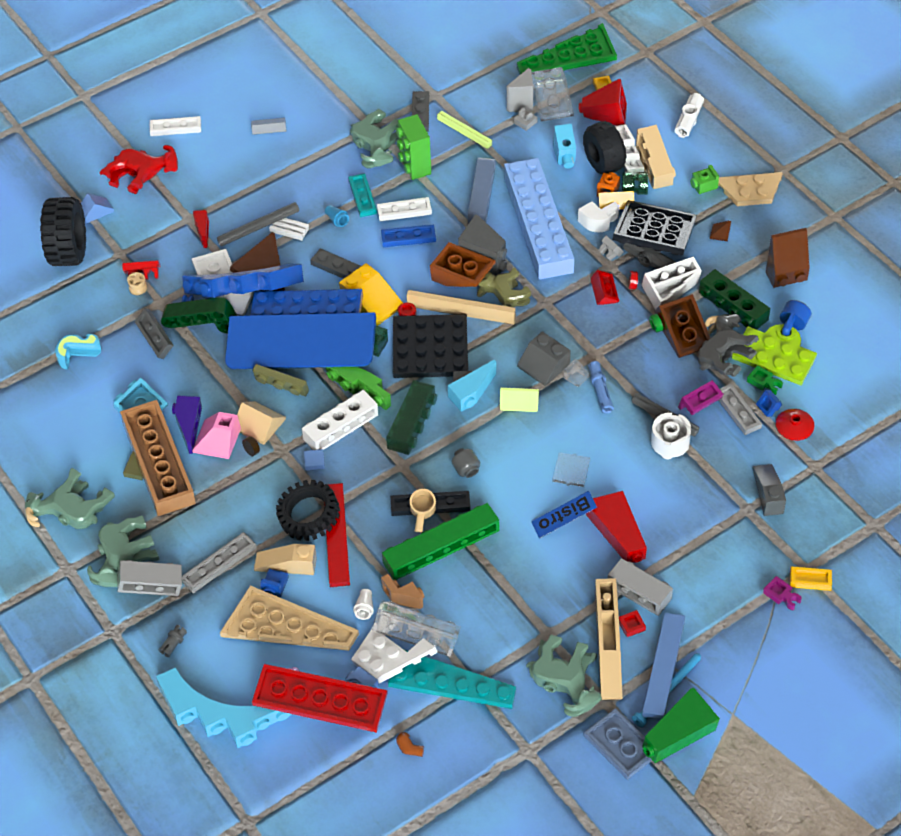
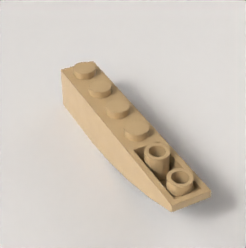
[595,578,622,700]

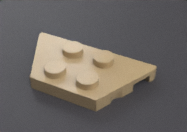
[718,172,782,206]

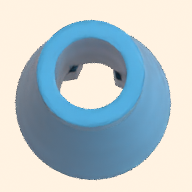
[325,205,349,227]

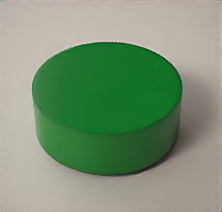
[649,313,663,333]

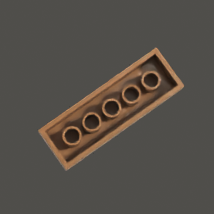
[120,400,195,516]

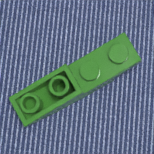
[326,367,391,410]

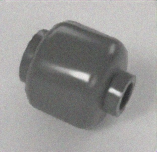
[452,448,481,478]

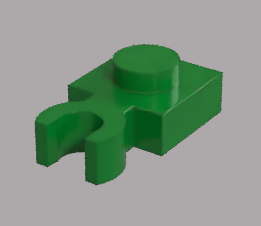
[747,365,783,395]

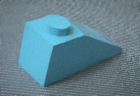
[448,360,496,411]

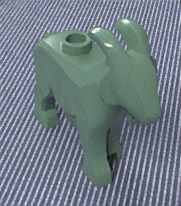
[350,109,399,168]
[87,516,159,587]
[526,635,602,717]

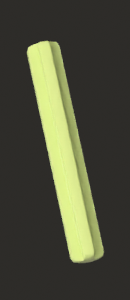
[437,111,492,149]

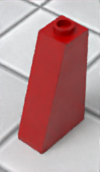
[586,491,647,563]

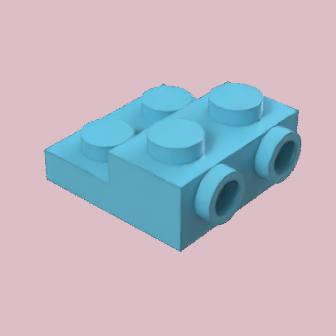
[113,378,168,413]

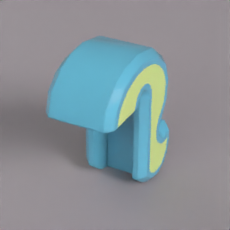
[55,334,102,370]

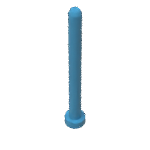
[632,653,701,727]

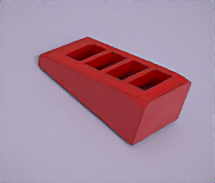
[193,210,209,248]

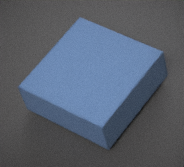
[304,449,325,471]

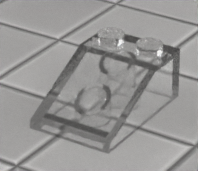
[532,67,574,121]

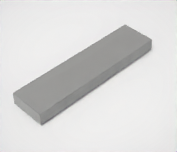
[182,532,257,594]

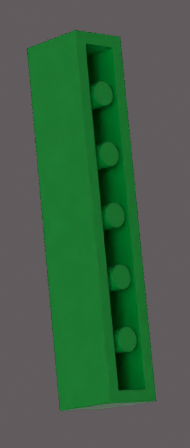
[382,503,499,580]

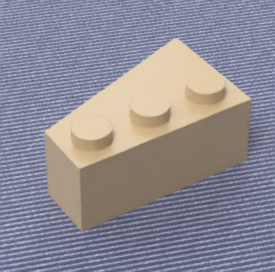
[636,125,676,189]

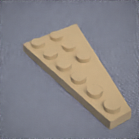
[220,585,359,651]

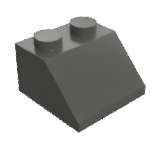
[517,331,571,387]

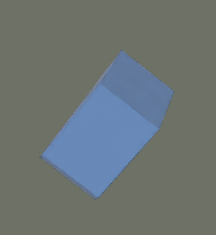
[81,193,114,224]

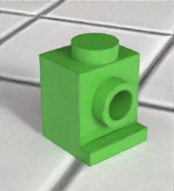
[690,165,719,194]

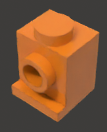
[597,172,620,197]

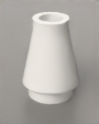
[353,589,374,620]

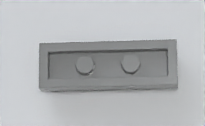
[718,384,762,435]

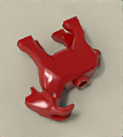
[100,145,178,194]

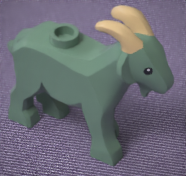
[25,468,115,529]

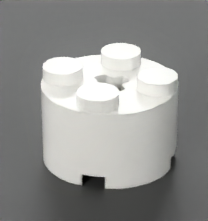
[651,413,691,459]

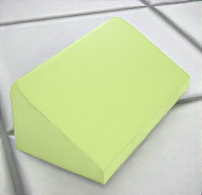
[500,388,539,412]

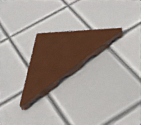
[230,232,285,291]

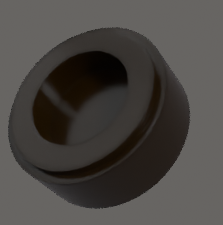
[242,436,260,457]

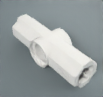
[675,93,704,138]

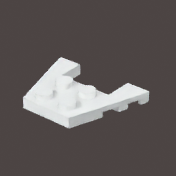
[351,610,437,683]

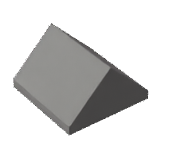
[507,68,533,112]

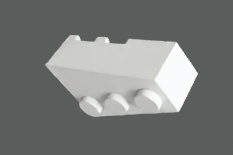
[642,256,702,310]

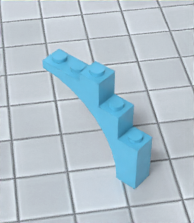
[156,668,292,748]

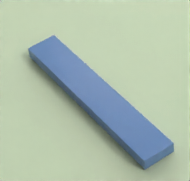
[643,613,685,720]

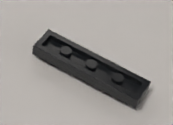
[390,491,471,516]

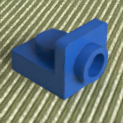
[260,569,289,597]

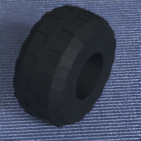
[583,121,627,174]

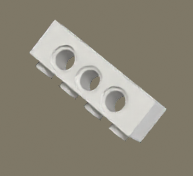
[302,390,378,450]

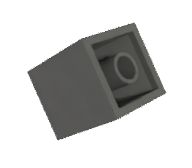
[458,215,507,275]

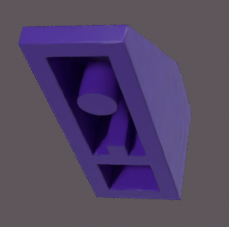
[172,396,202,454]

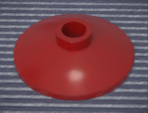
[776,409,815,441]

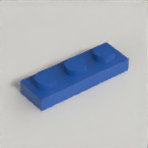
[381,224,436,247]

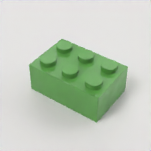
[396,114,431,180]

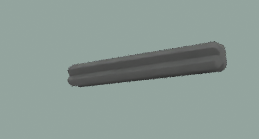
[632,393,699,437]

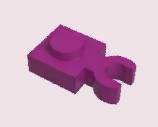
[763,576,802,610]

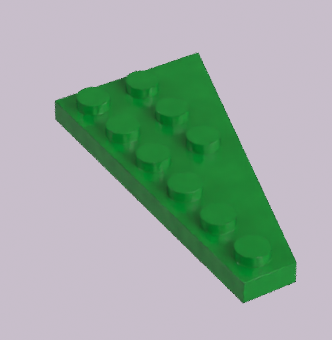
[517,23,617,76]

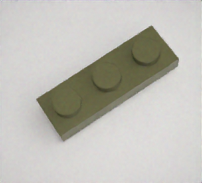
[253,364,309,397]

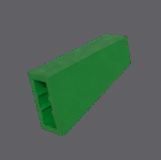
[642,687,720,763]

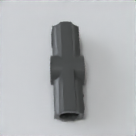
[623,243,676,269]

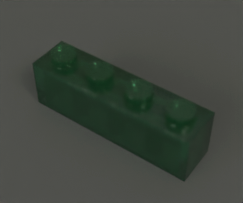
[386,380,437,455]

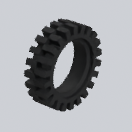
[276,480,340,541]

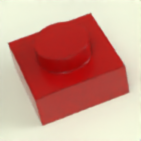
[619,610,646,637]

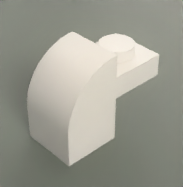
[578,201,619,232]

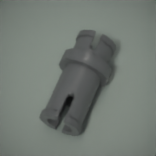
[158,625,187,657]

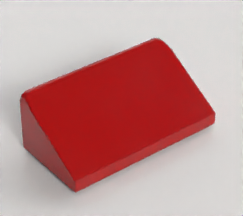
[591,270,619,305]

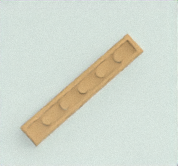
[407,290,516,325]

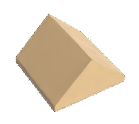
[237,401,286,445]

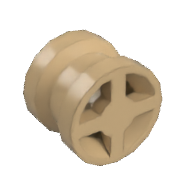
[127,272,147,295]

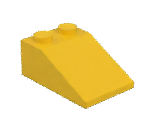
[339,263,403,326]

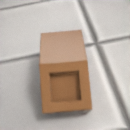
[381,574,424,609]

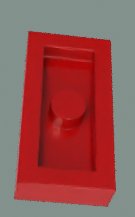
[122,260,161,280]

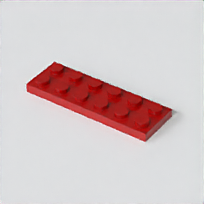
[252,664,388,733]

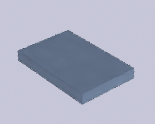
[584,708,652,780]

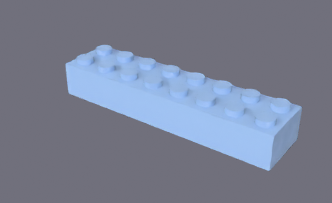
[504,158,574,279]

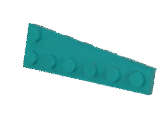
[388,649,516,709]

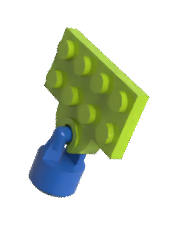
[732,300,817,386]

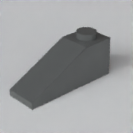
[752,464,786,516]

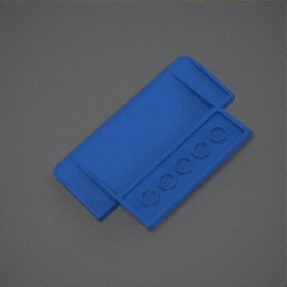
[225,289,376,369]

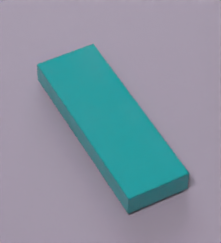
[348,173,377,217]

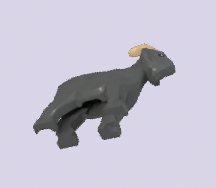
[698,314,759,377]

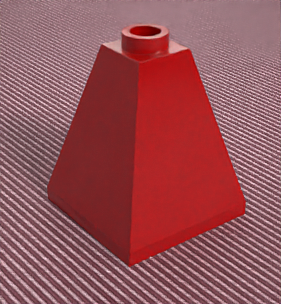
[579,79,627,126]

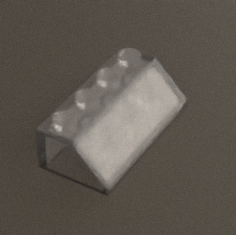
[372,600,461,657]

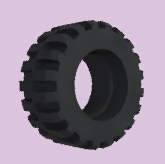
[40,197,86,266]

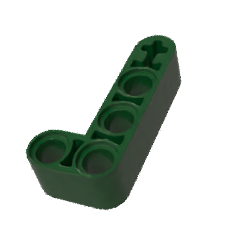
[161,297,237,334]

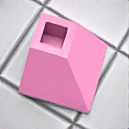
[192,412,241,459]

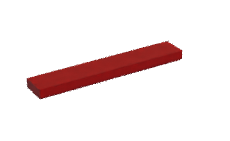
[324,483,350,587]

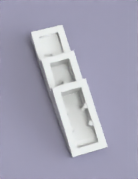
[615,124,644,176]

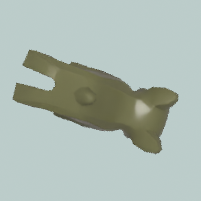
[477,268,531,307]

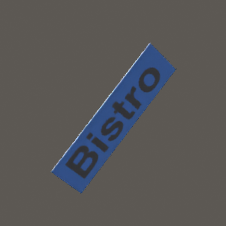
[531,491,597,538]

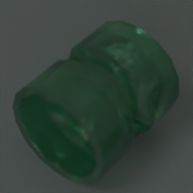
[622,172,648,195]

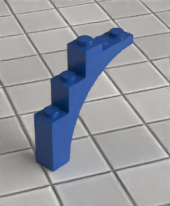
[182,263,304,298]

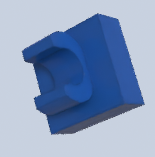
[756,390,782,417]

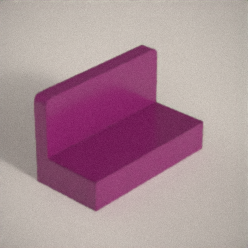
[678,380,724,415]

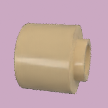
[410,489,436,533]

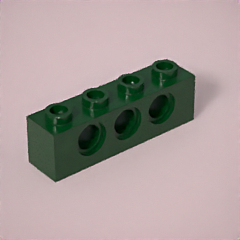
[699,269,771,330]

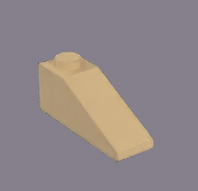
[254,544,317,575]

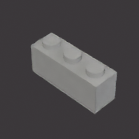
[607,558,673,616]
[117,560,182,596]

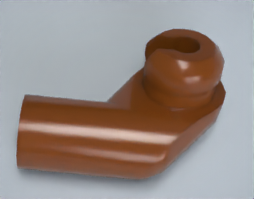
[396,732,424,757]

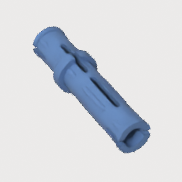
[588,361,614,413]

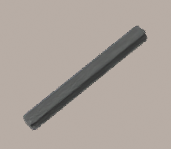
[217,202,299,246]

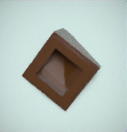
[710,220,731,242]

